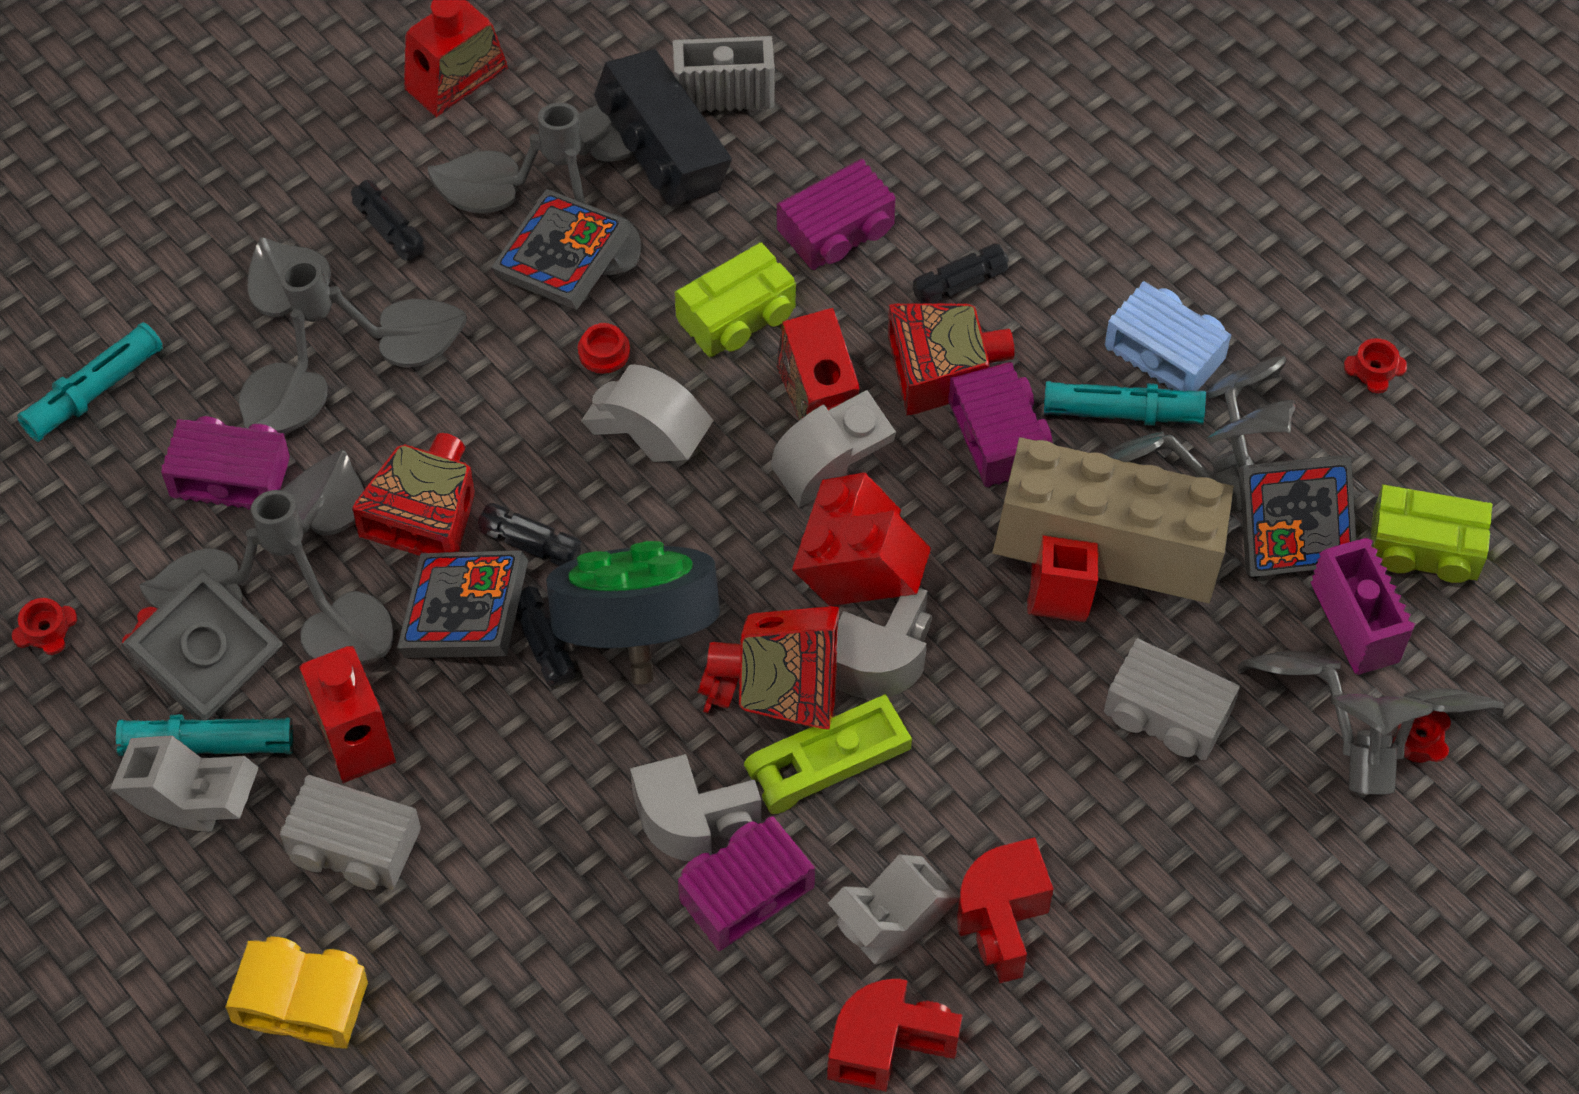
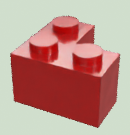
[792,472,931,606]

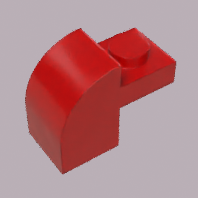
[1027,535,1098,623]
[957,837,1054,983]
[827,979,962,1092]

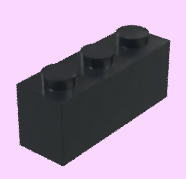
[594,49,732,207]

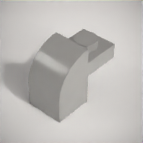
[581,364,714,462]
[771,390,896,508]
[836,588,932,699]
[110,736,259,832]
[630,754,761,861]
[828,854,959,964]

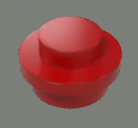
[578,323,630,374]

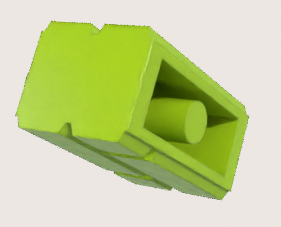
[675,242,796,358]
[1370,484,1493,583]

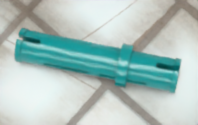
[17,322,163,442]
[1044,381,1206,426]
[116,714,294,756]

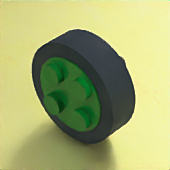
[546,541,720,684]

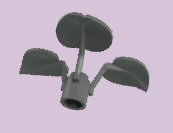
[428,103,641,275]
[239,237,467,433]
[1104,356,1296,513]
[139,449,394,665]
[1238,651,1504,794]

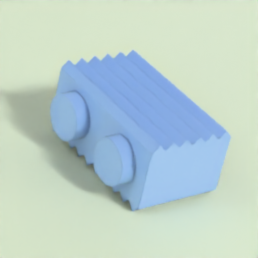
[1105,281,1231,391]

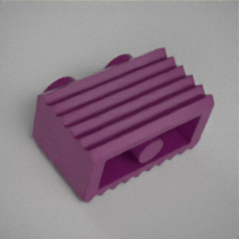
[777,159,896,270]
[948,362,1053,488]
[161,416,290,510]
[1310,538,1415,675]
[678,816,815,951]

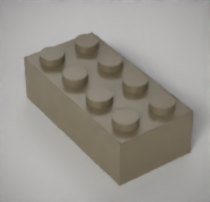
[992,437,1234,604]

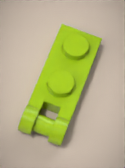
[744,694,912,814]

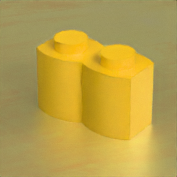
[226,936,368,1048]

